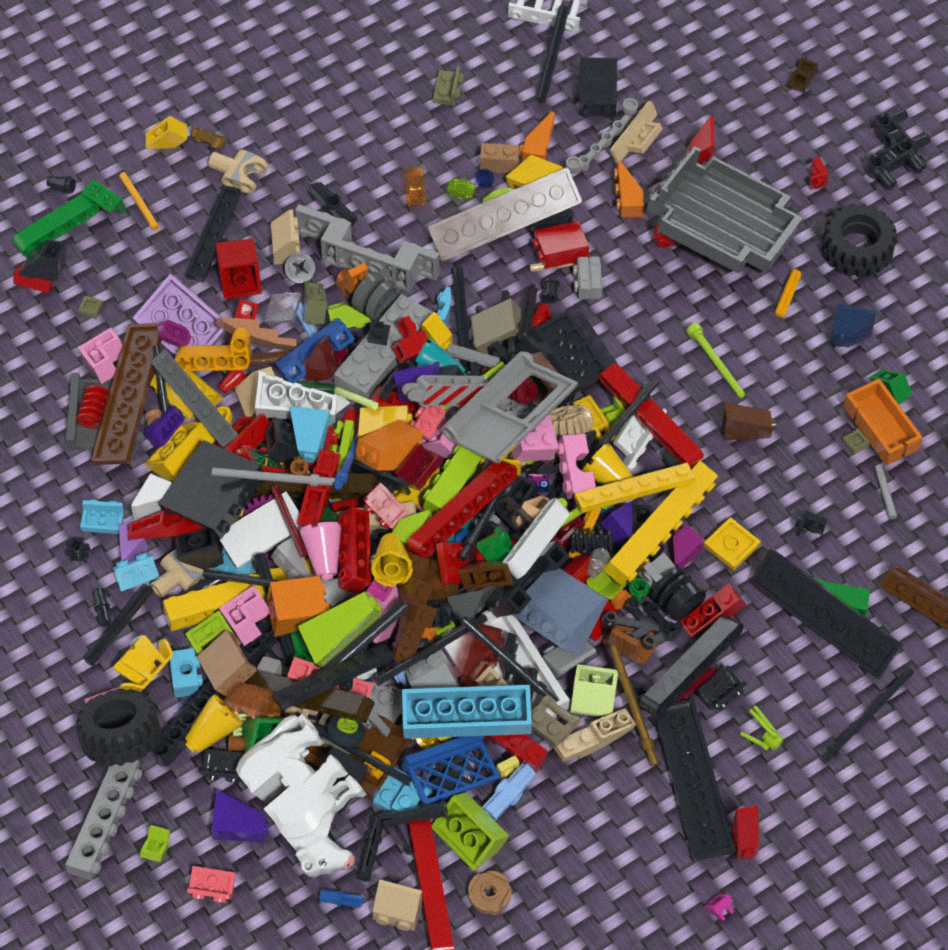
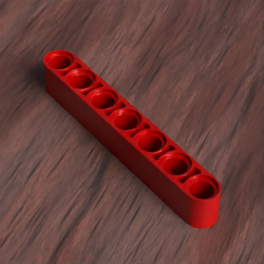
[598,363,704,468]
[407,460,517,558]
[409,820,454,950]

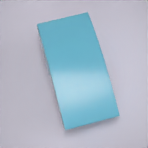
[437,286,451,327]

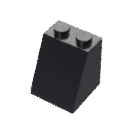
[579,57,617,117]

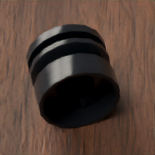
[651,567,707,622]

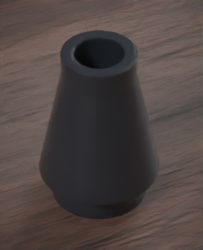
[47,175,76,194]

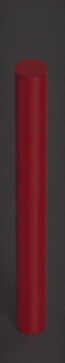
[270,485,308,558]

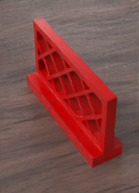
[214,413,270,453]

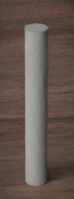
[874,464,897,519]

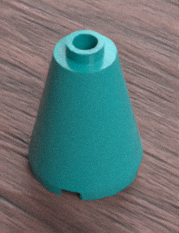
[412,338,467,376]

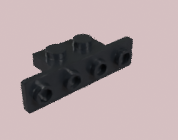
[351,459,411,496]

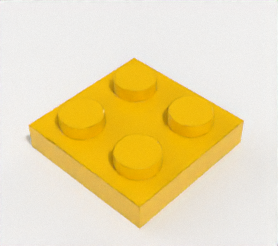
[704,517,761,571]

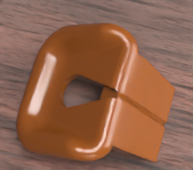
[603,625,657,664]

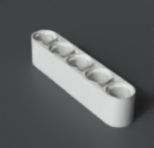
[503,498,570,579]

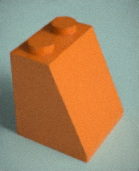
[355,419,423,471]
[267,576,330,637]

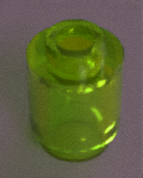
[447,178,476,200]

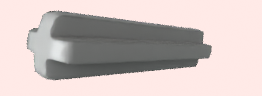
[446,344,501,368]

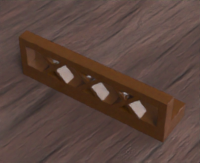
[880,565,948,630]

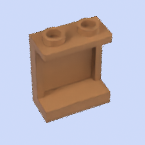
[197,630,257,697]

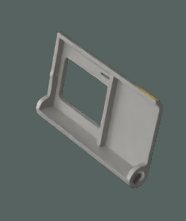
[441,351,578,463]

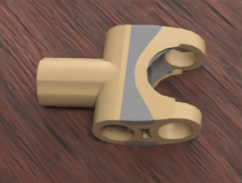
[208,150,269,194]
[150,549,214,598]

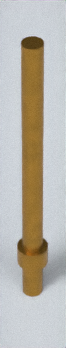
[609,645,659,766]

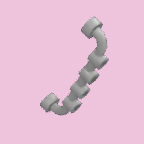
[566,98,638,174]

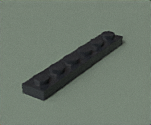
[186,185,241,283]
[272,643,394,710]

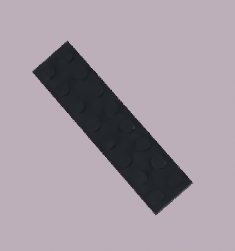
[749,549,903,679]
[655,699,735,862]

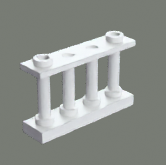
[508,0,588,32]

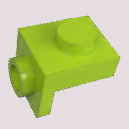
[140,825,170,862]

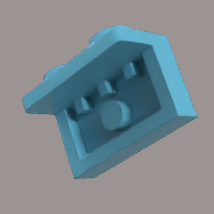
[80,500,124,534]

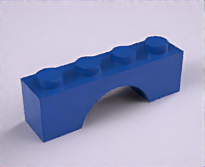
[275,318,355,383]

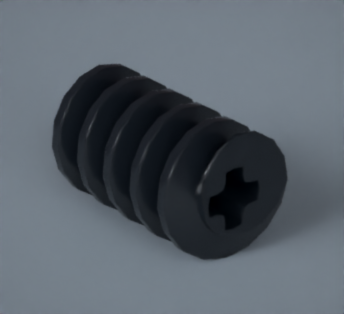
[571,528,614,555]

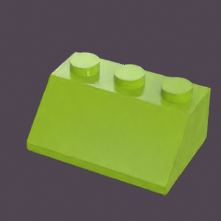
[432,793,509,871]

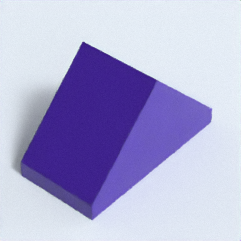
[601,502,632,547]

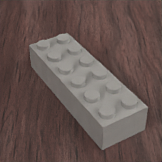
[334,294,433,399]

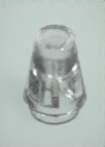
[587,548,610,577]

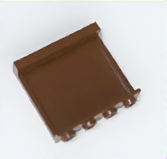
[304,716,411,802]

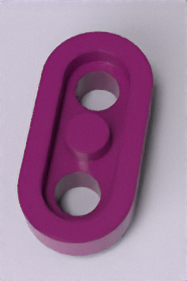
[158,320,191,347]

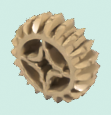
[549,404,593,441]

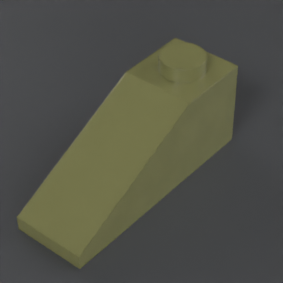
[303,281,328,325]

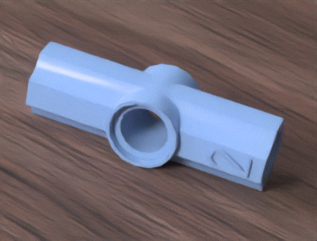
[482,763,536,821]

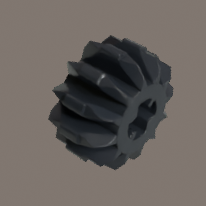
[426,599,453,629]

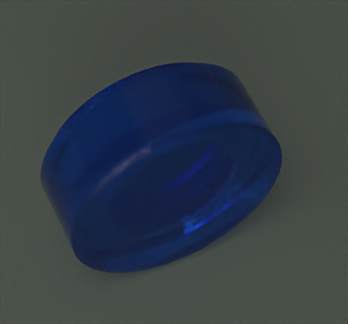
[475,169,494,188]

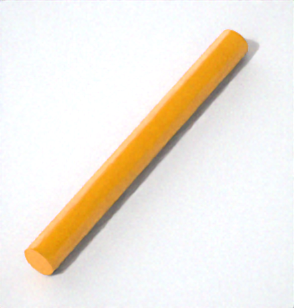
[119,172,159,231]

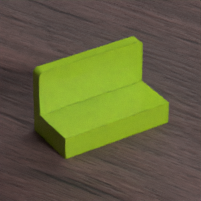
[586,565,628,600]

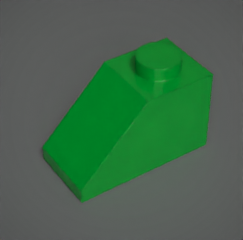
[869,369,912,404]

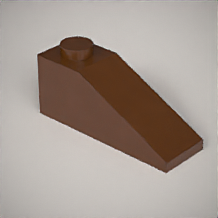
[459,560,513,590]

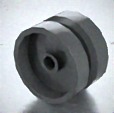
[352,271,399,322]

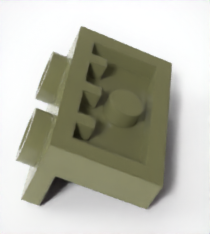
[433,66,464,106]

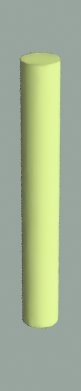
[334,387,378,410]

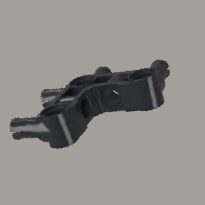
[866,108,931,190]

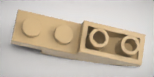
[552,708,636,762]

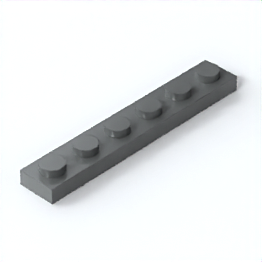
[150,349,238,448]

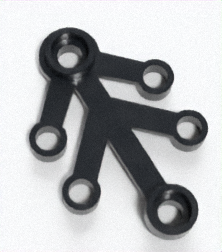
[601,598,681,650]

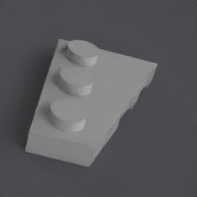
[363,680,403,724]

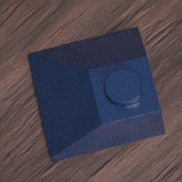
[830,303,877,348]

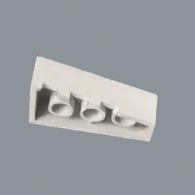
[255,371,337,423]

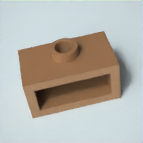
[480,143,519,173]

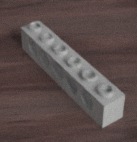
[65,760,142,881]

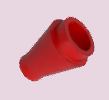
[218,370,247,395]

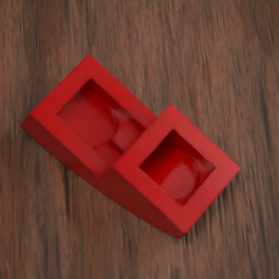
[532,304,552,329]

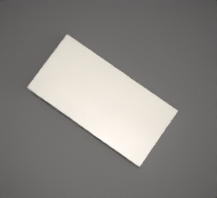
[217,492,304,569]

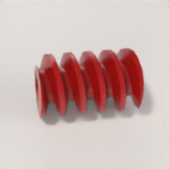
[76,385,110,429]

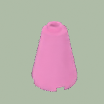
[300,522,341,581]

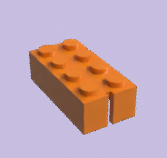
[843,379,923,466]

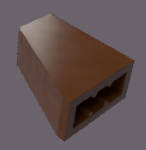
[722,403,776,441]

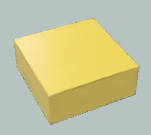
[497,756,519,780]

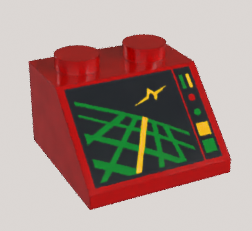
[234,445,289,472]

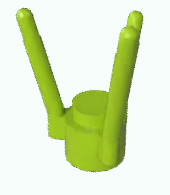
[740,705,784,751]

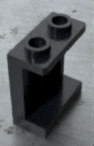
[324,747,373,815]

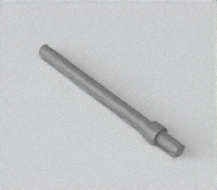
[212,468,335,487]

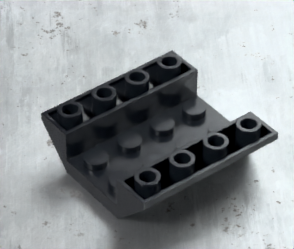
[516,311,618,408]

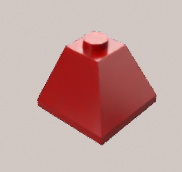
[686,116,715,165]

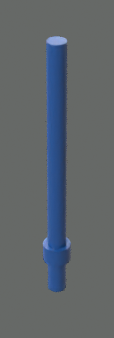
[334,434,358,489]

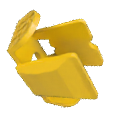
[113,635,173,693]

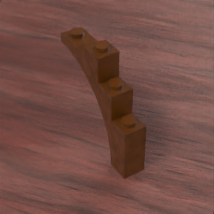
[392,550,438,662]

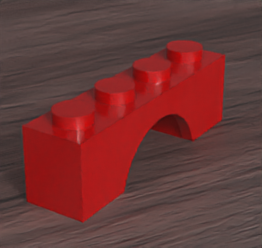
[483,734,547,773]

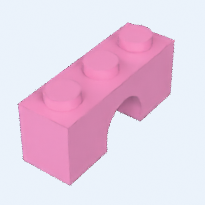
[556,434,596,499]

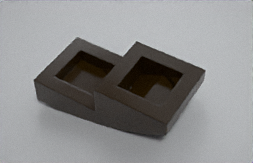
[787,57,818,92]

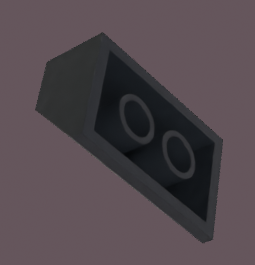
[175,528,224,570]

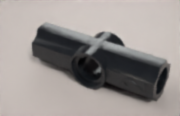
[309,182,357,228]

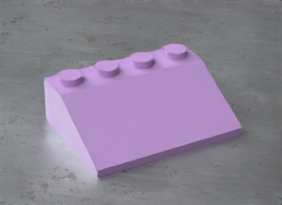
[133,274,227,359]

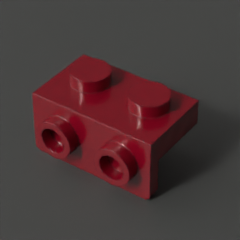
[395,443,443,491]

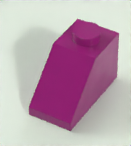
[672,525,705,568]

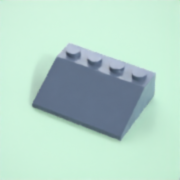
[513,568,608,655]

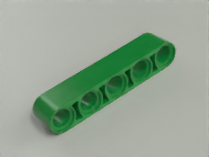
[12,194,100,257]

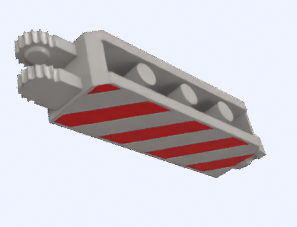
[402,375,488,408]

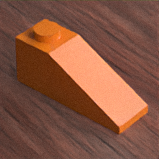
[519,111,555,162]

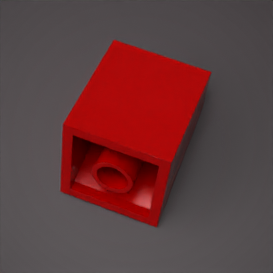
[216,238,262,299]

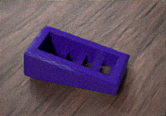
[144,405,184,447]

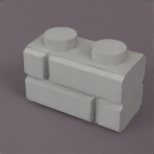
[573,257,602,300]

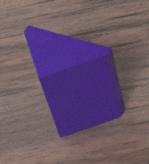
[393,361,440,402]

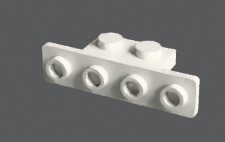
[613,408,667,471]

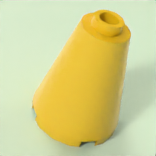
[582,443,633,485]
[371,533,413,587]
[185,694,243,752]

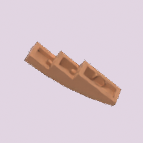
[216,317,296,350]

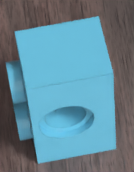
[170,648,203,698]

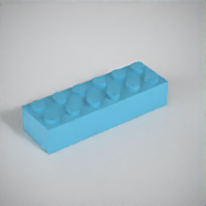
[402,685,532,739]

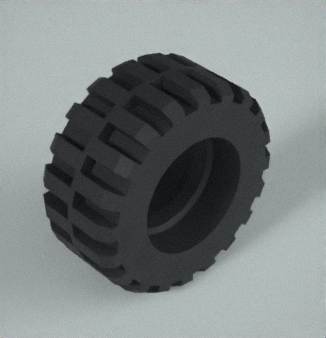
[822,203,897,277]
[76,689,161,766]

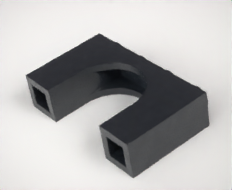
[484,541,569,618]

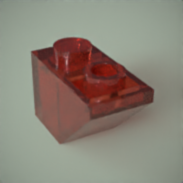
[304,336,337,381]

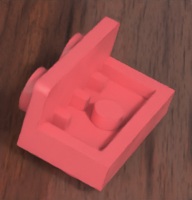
[410,406,446,440]
[187,866,236,903]

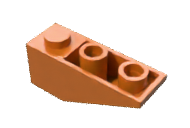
[614,161,644,218]

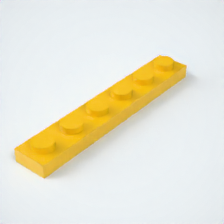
[574,463,695,513]

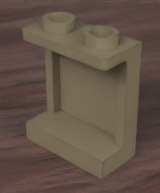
[471,298,522,354]

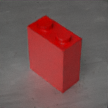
[532,221,589,269]

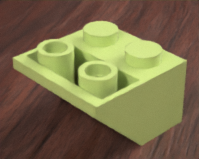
[571,664,618,717]

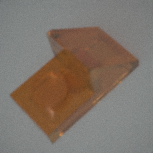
[404,166,426,206]

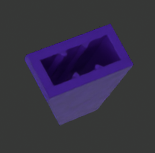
[211,791,269,843]

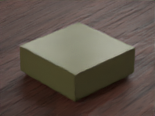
[78,296,103,319]
[842,429,870,455]

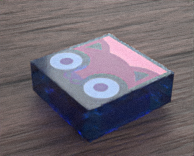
[527,474,549,493]

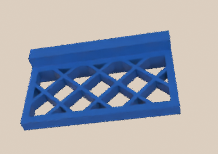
[401,736,500,805]

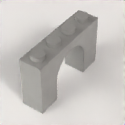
[271,531,356,609]

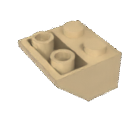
[271,210,300,264]

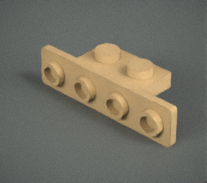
[610,101,663,163]

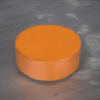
[611,590,631,609]

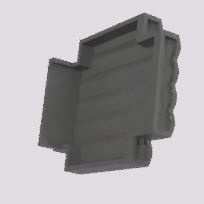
[646,146,803,273]

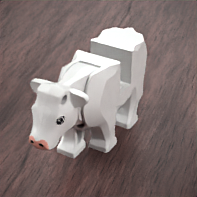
[236,714,367,878]

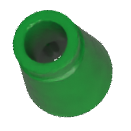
[629,578,650,604]

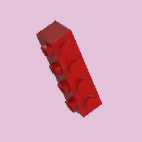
[338,507,371,594]

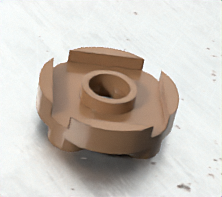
[468,871,511,915]

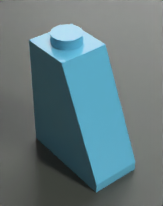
[290,406,333,463]

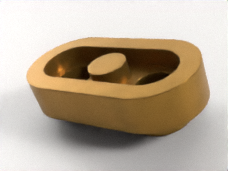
[191,127,227,149]

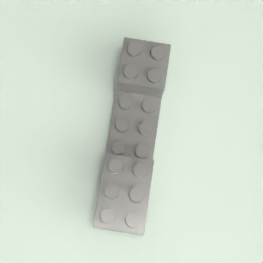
[295,204,439,292]

